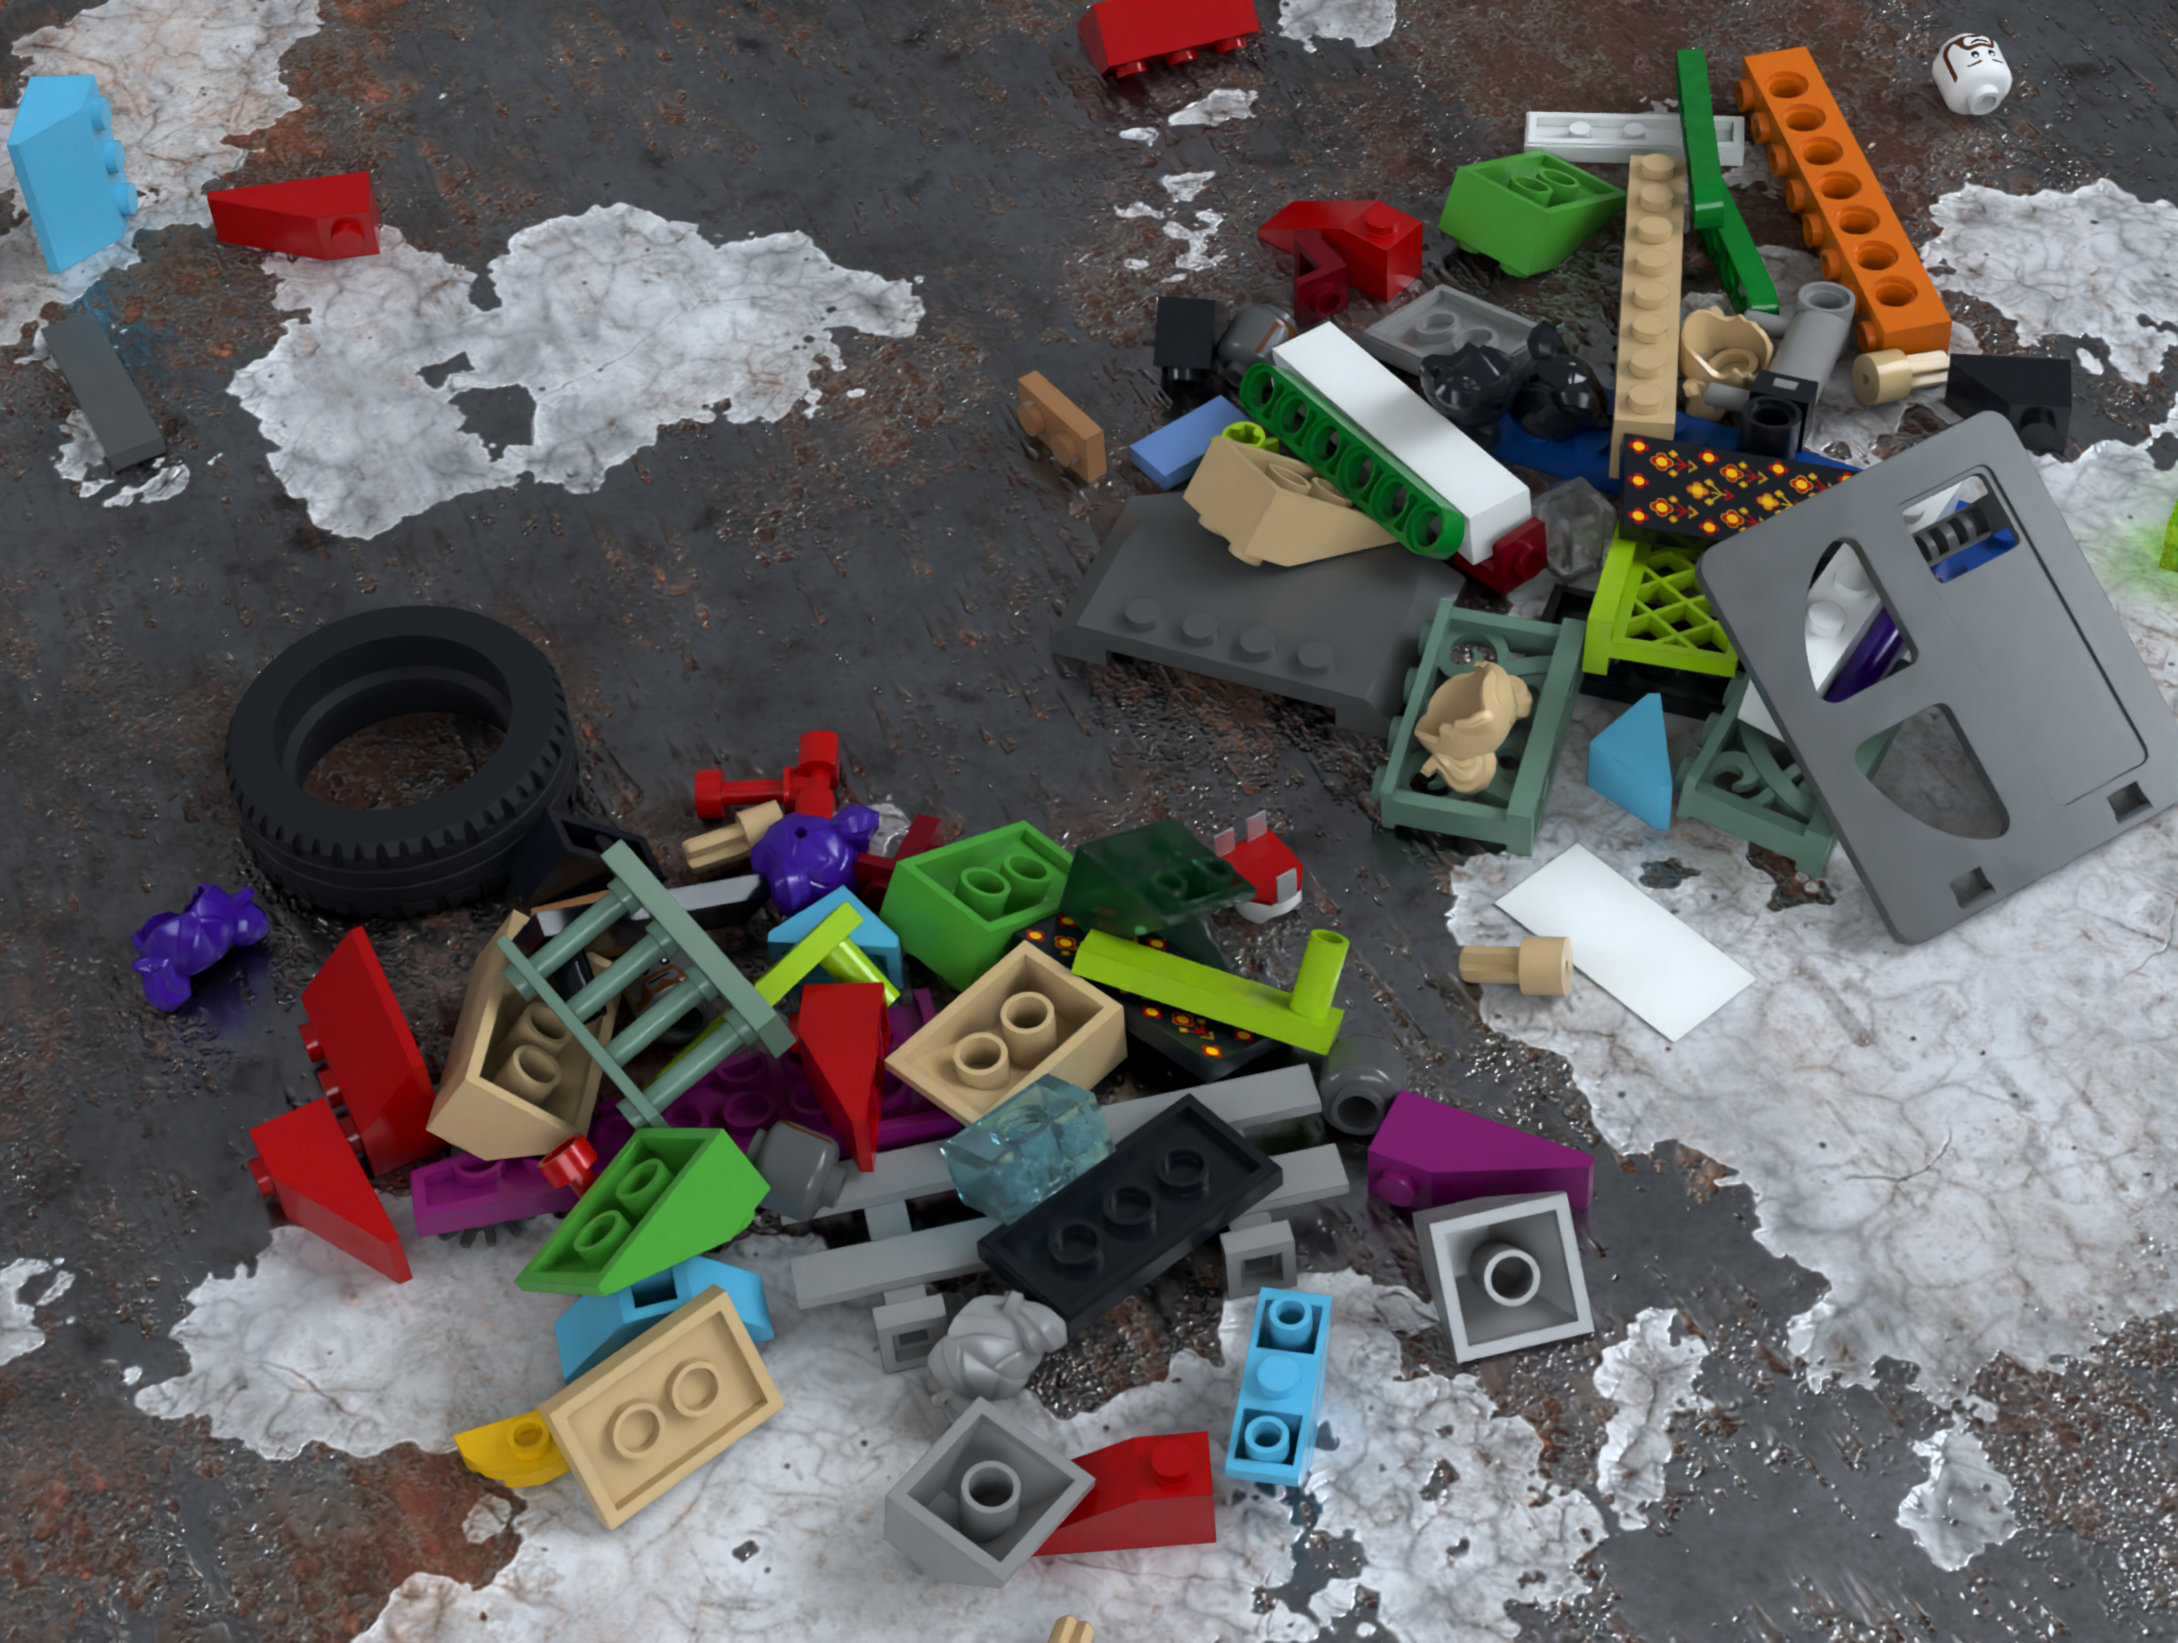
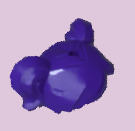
[750,805,879,923]
[130,883,269,1012]

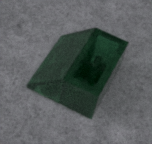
[1058,818,1258,939]

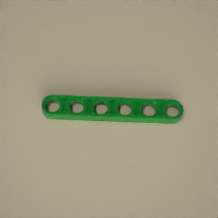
[1676,48,1724,230]
[1239,362,1465,560]

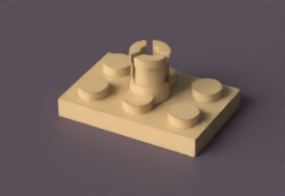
[537,1284,786,1531]

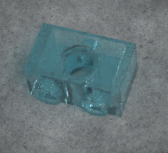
[939,1073,1116,1226]

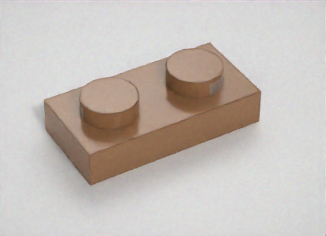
[1016,370,1107,483]

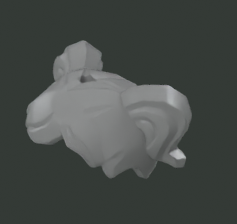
[927,1290,1067,1424]

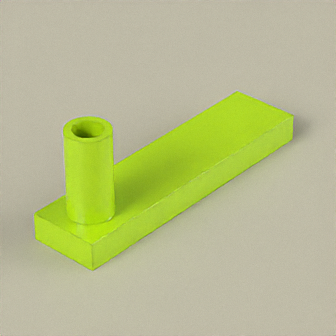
[641,901,901,1091]
[1071,929,1350,1056]

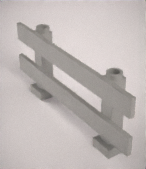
[780,1063,1350,1374]

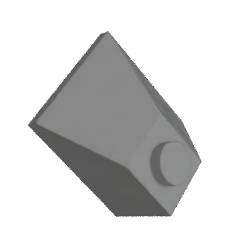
[1412,1191,1595,1363]
[884,1396,1096,1589]

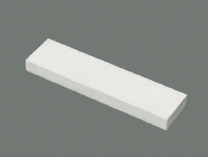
[1524,111,1744,166]

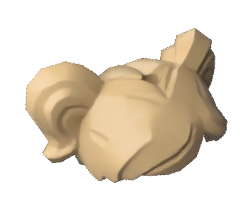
[1678,306,1774,423]
[1414,660,1533,795]

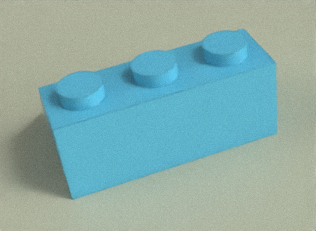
[7,75,138,273]

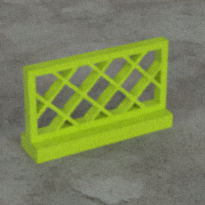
[1582,519,1739,678]

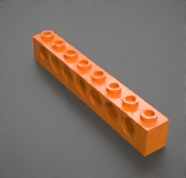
[1734,46,1952,356]

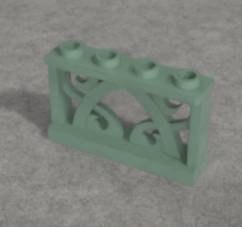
[1371,599,1587,857]
[1673,659,1911,879]

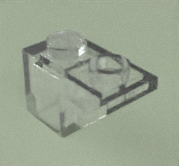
[1530,476,1617,586]

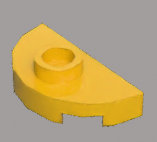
[453,1409,570,1489]

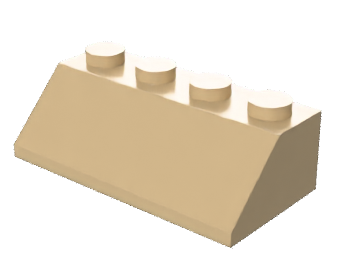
[426,909,622,1161]

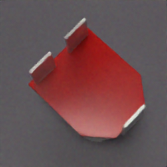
[1209,809,1303,924]

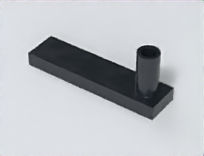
[512,873,771,1025]

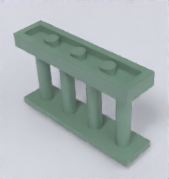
[495,839,797,1130]

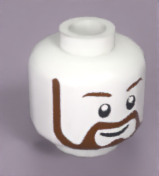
[1932,33,2012,115]

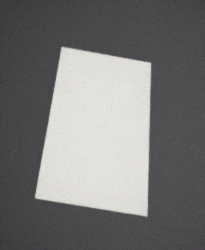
[1494,843,1757,1043]

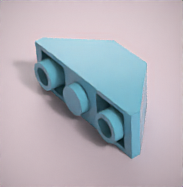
[554,1255,775,1386]
[1224,1287,1332,1487]

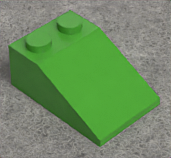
[1437,149,1627,278]
[878,820,1115,993]
[514,1127,771,1297]

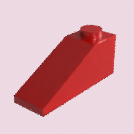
[207,171,380,261]
[1258,200,1422,303]
[788,982,891,1172]
[246,1097,413,1284]
[1031,1431,1216,1557]

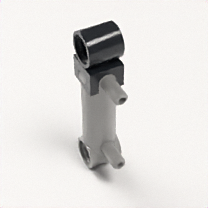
[1704,281,1856,461]

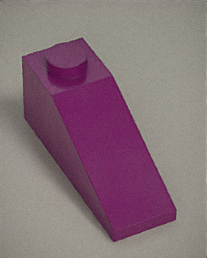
[1367,1089,1595,1211]

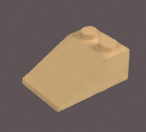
[1182,435,1399,567]
[884,940,1128,1139]

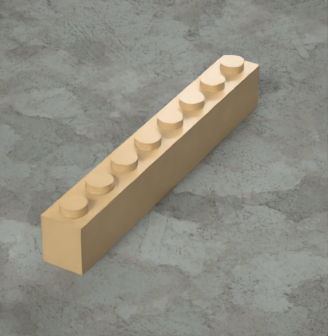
[1609,153,1686,479]

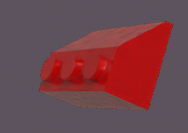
[1076,0,1260,80]
[297,925,451,1177]

